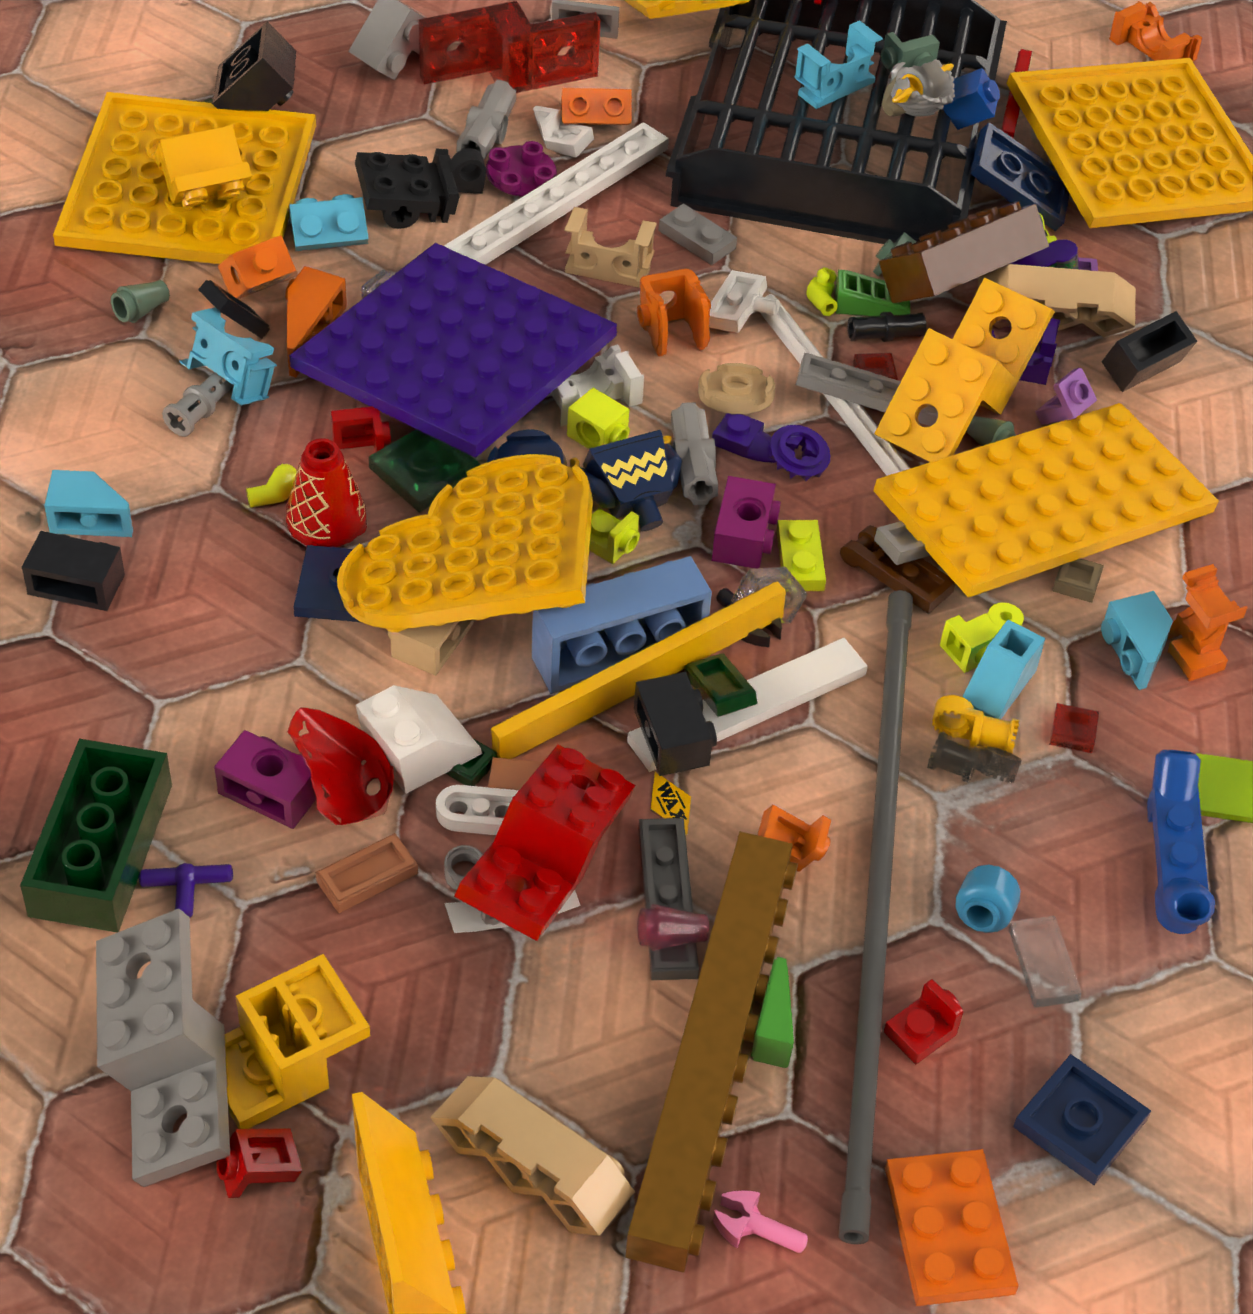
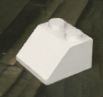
[356,685,482,794]

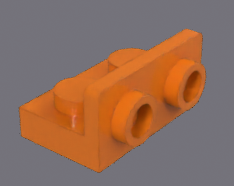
[561,88,632,125]

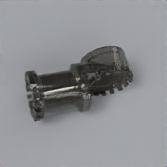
[927,732,1022,784]

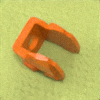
[637,269,711,356]

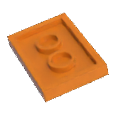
[885,1149,1019,1306]

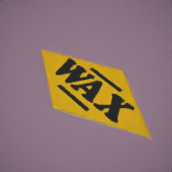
[651,772,691,835]

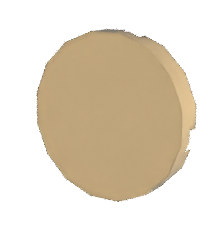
[698,363,775,414]

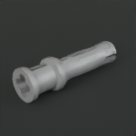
[162,372,234,437]

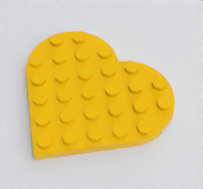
[337,454,593,632]

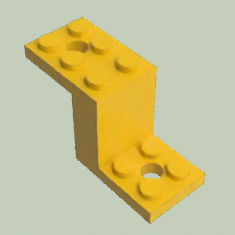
[874,277,1054,462]

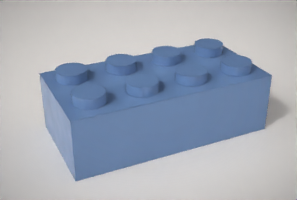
[532,556,712,694]

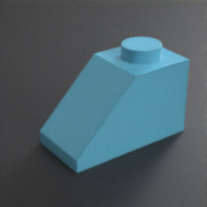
[44,470,133,537]

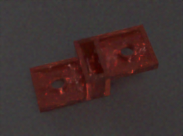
[419,1,601,93]

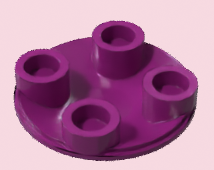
[486,141,557,196]

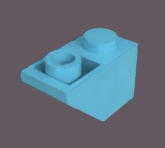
[1101,591,1173,690]
[962,620,1045,719]

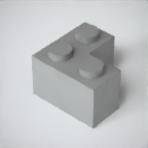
[348,0,447,80]

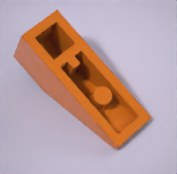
[285,266,347,378]

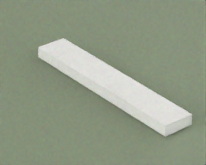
[627,638,868,772]

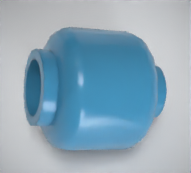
[955,864,1021,933]

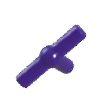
[139,863,233,918]

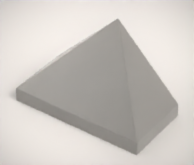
[552,0,620,39]

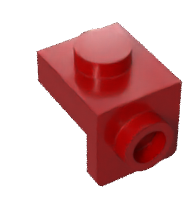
[331,406,391,461]

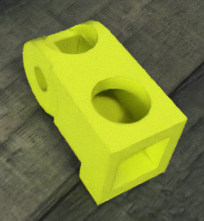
[939,602,1024,673]

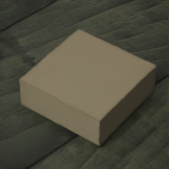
[1053,559,1104,603]

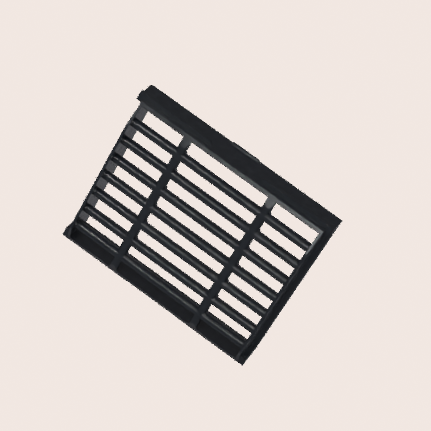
[666,0,1007,244]

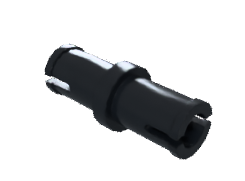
[847,312,926,342]

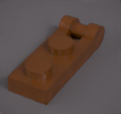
[840,525,955,614]

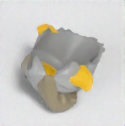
[882,59,955,117]

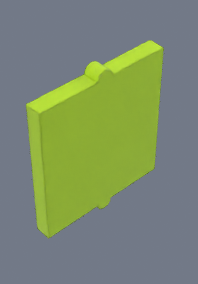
[1196,753,1253,823]

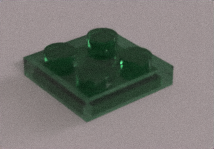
[369,429,481,513]

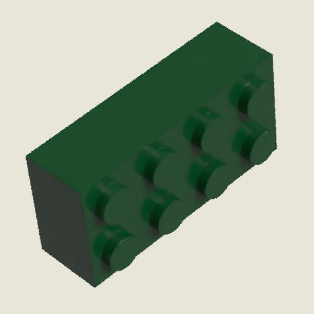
[20,738,172,933]

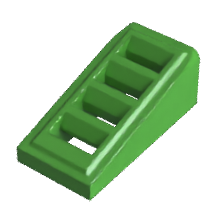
[835,269,910,316]
[751,957,794,1068]

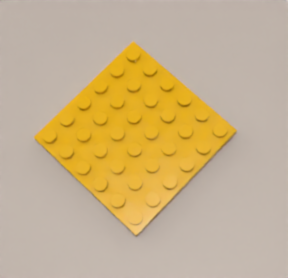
[1006,58,1253,228]
[53,92,316,264]

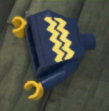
[570,430,682,531]

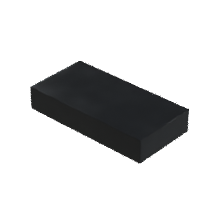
[198,280,270,339]

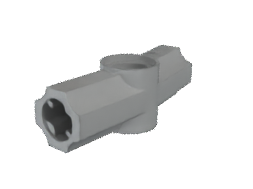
[456,80,516,159]
[671,403,718,505]

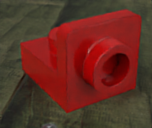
[884,979,963,1065]
[217,1128,302,1198]

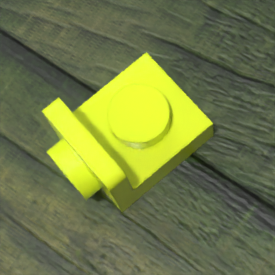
[589,508,640,564]

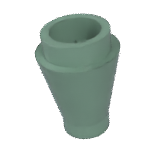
[111,280,170,323]

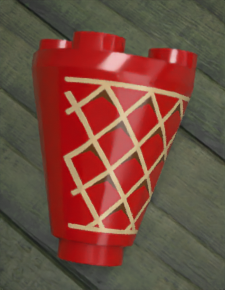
[286,438,367,548]

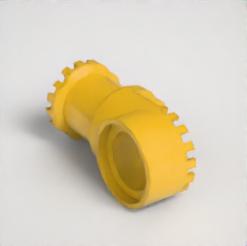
[932,695,1020,756]

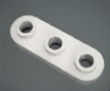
[436,785,519,835]

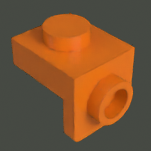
[757,805,831,872]

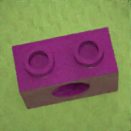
[712,476,781,569]
[214,730,322,829]

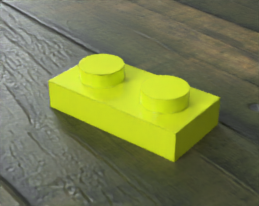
[776,520,826,591]

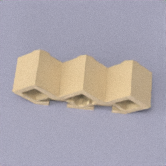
[978,264,1136,338]
[431,1076,635,1236]

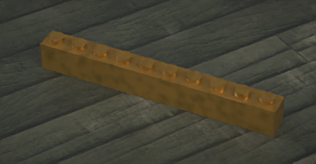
[625,831,798,1273]

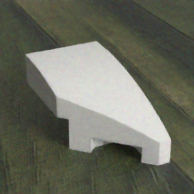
[533,106,594,158]

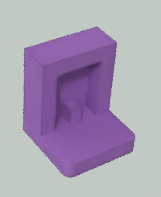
[1035,368,1097,425]

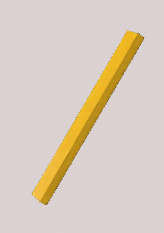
[491,581,786,759]

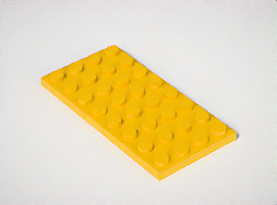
[873,403,1219,598]

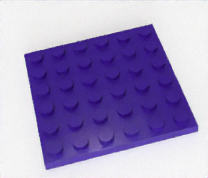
[289,243,617,458]

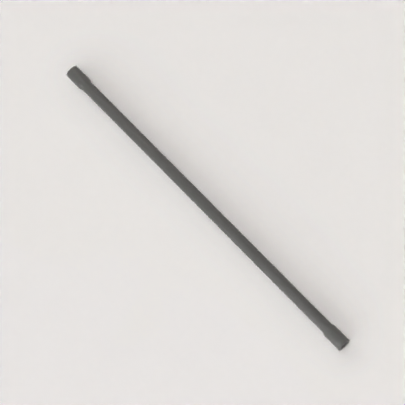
[839,590,913,1244]

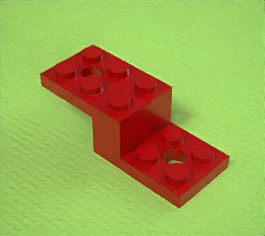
[454,744,636,941]

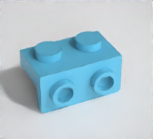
[289,194,369,251]

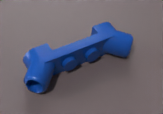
[1147,750,1215,934]

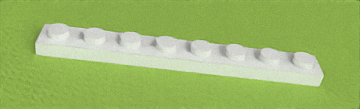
[444,122,669,265]

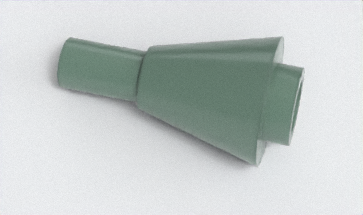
[966,416,1016,446]

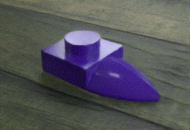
[712,413,777,463]

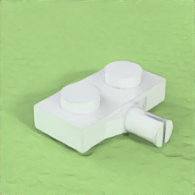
[709,270,780,333]

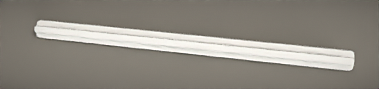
[760,294,910,476]

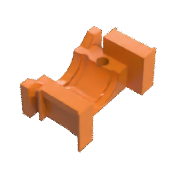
[1109,1,1202,61]
[1167,564,1248,682]

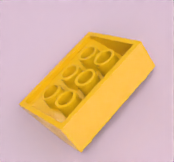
[352,1092,466,1314]

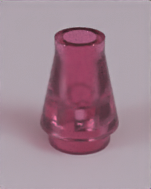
[637,904,709,951]

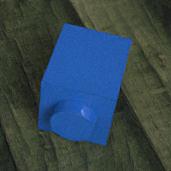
[943,68,1000,130]

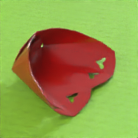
[287,707,394,825]

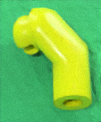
[806,267,838,316]
[246,464,297,508]

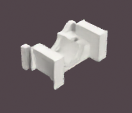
[547,344,644,427]

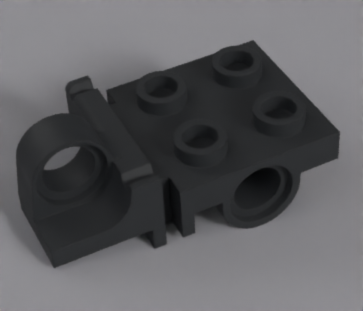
[355,148,486,229]

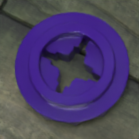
[769,425,831,481]

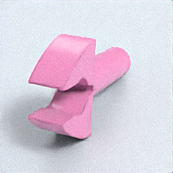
[713,1191,808,1253]

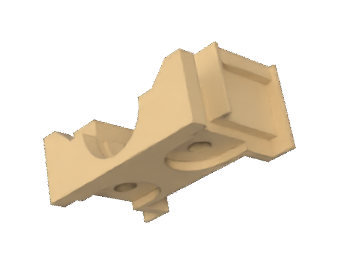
[565,207,657,288]

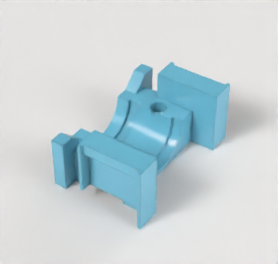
[794,20,883,109]
[179,307,277,406]

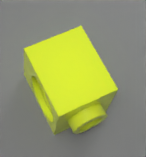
[567,387,630,449]

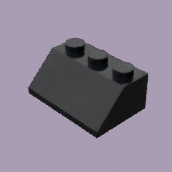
[212,21,297,111]

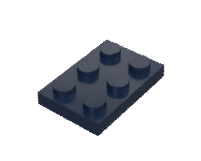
[970,122,1070,231]

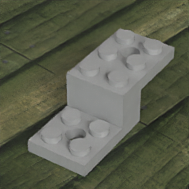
[96,909,230,1187]

